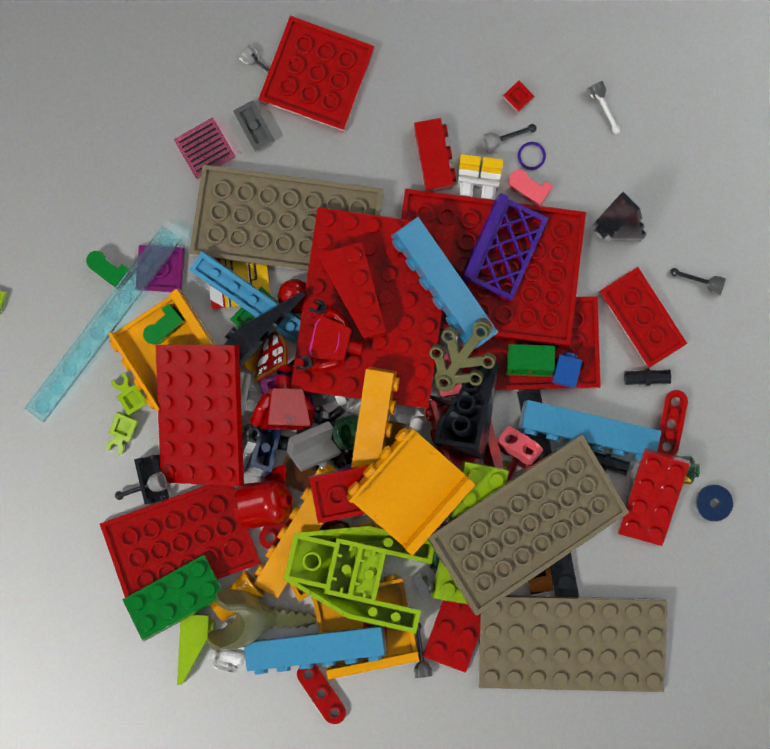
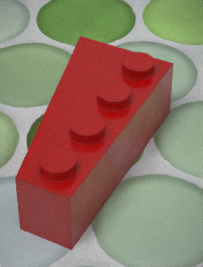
[317,242,387,341]

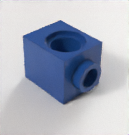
[551,352,582,389]

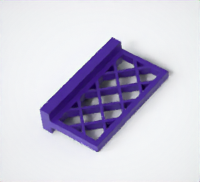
[460,193,548,301]

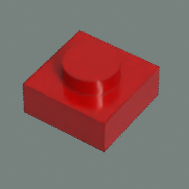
[502,80,535,113]

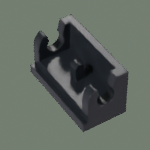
[134,454,170,504]

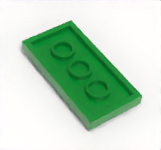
[122,555,223,642]

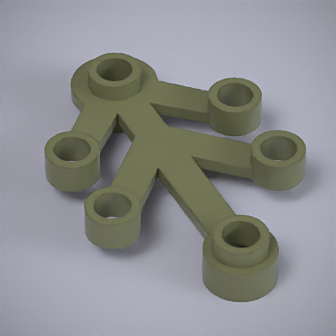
[429,318,496,391]

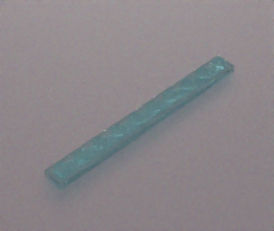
[25,225,182,422]

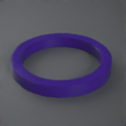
[517,142,546,170]

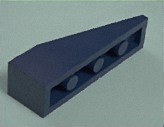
[244,426,281,478]

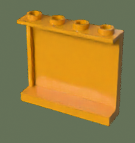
[108,289,216,411]
[311,574,419,680]

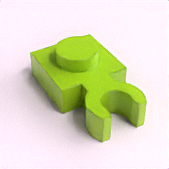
[111,373,148,416]
[106,412,139,455]

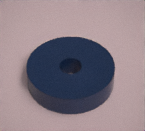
[695,485,733,522]

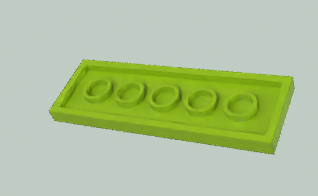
[431,461,509,604]

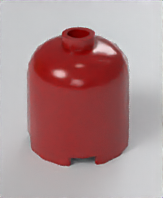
[234,480,293,529]

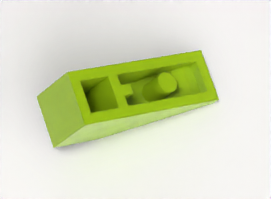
[177,614,214,685]

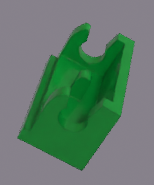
[506,344,555,377]

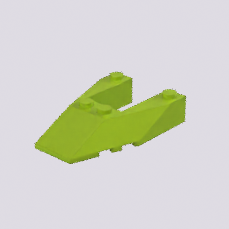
[284,526,435,634]

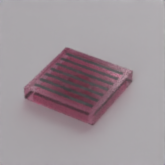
[174,117,236,179]

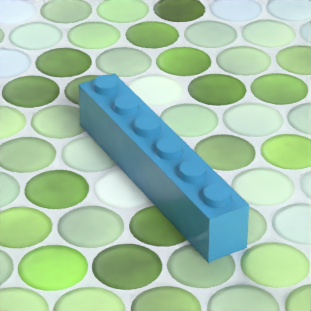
[391,217,498,349]
[518,400,661,461]
[244,626,387,675]

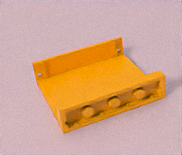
[346,426,476,556]

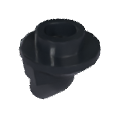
[313,406,345,426]

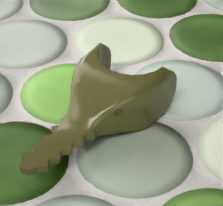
[207,589,316,650]

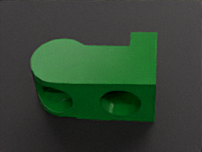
[86,251,132,290]
[143,303,187,345]

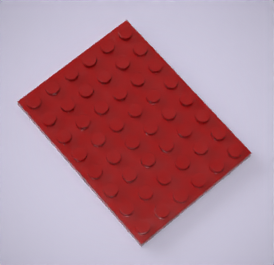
[401,189,586,347]
[290,207,454,409]

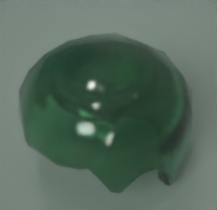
[332,415,359,450]

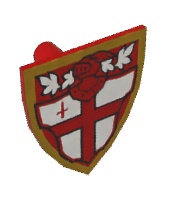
[254,330,294,383]

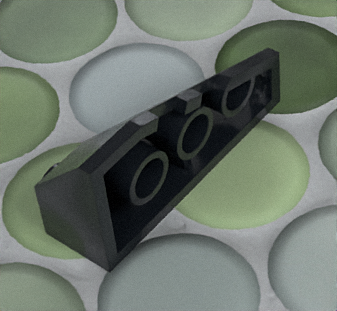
[592,192,647,242]
[224,289,307,367]
[433,362,499,459]

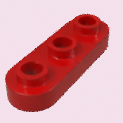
[657,390,688,456]
[297,664,346,724]

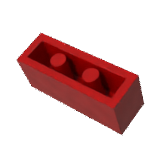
[414,118,457,192]

